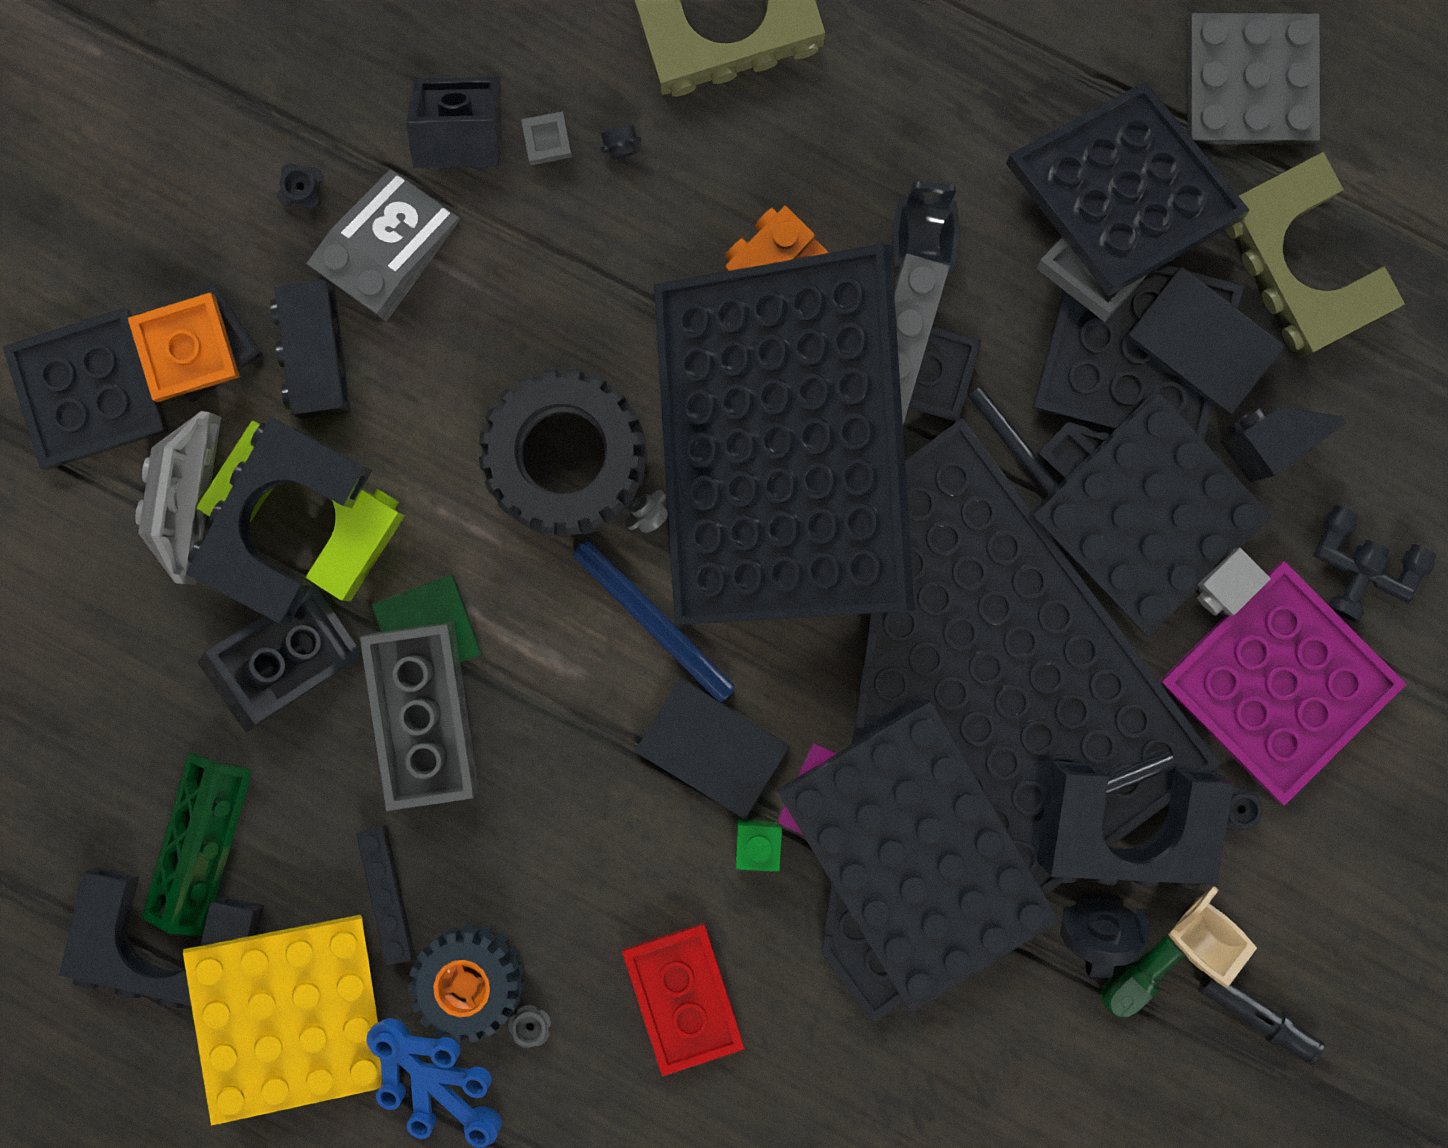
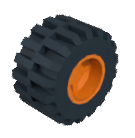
[408,924,525,1043]

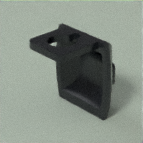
[892,181,960,273]

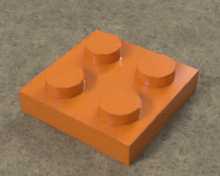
[128,292,240,402]

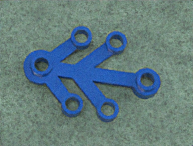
[367,1018,502,1148]

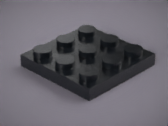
[2,308,168,470]

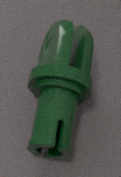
[1101,935,1186,1018]

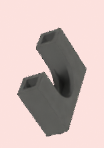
[894,254,950,424]

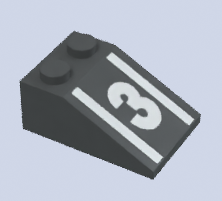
[306,169,460,322]

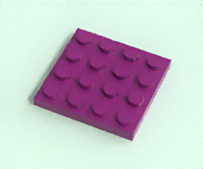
[1159,561,1407,806]

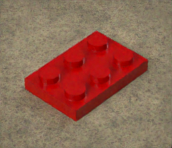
[622,922,745,1076]

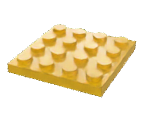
[183,915,382,1126]

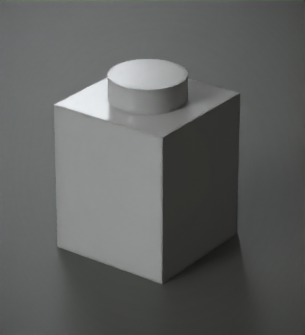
[1197,548,1271,616]

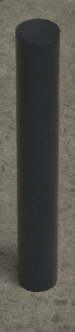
[968,386,1059,496]
[1106,752,1176,796]

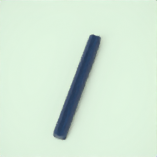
[572,540,735,702]

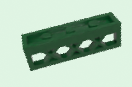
[141,752,252,936]

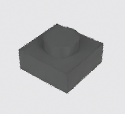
[521,111,572,165]

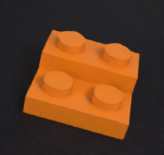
[725,206,829,271]

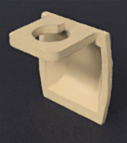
[1168,885,1257,988]

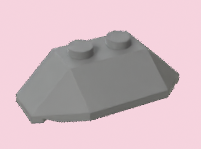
[135,411,221,585]

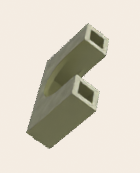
[633,0,825,97]
[1225,152,1405,358]

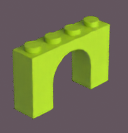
[196,420,406,601]

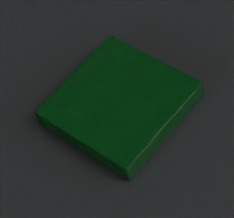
[371,575,483,663]

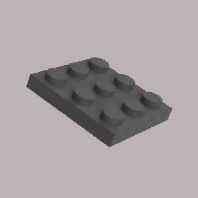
[1188,13,1320,145]

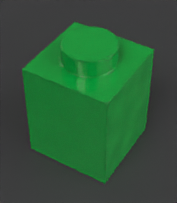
[736,820,782,872]

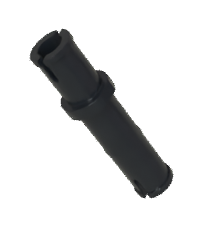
[1198,974,1325,1065]

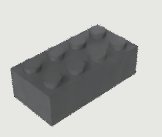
[360,622,480,811]

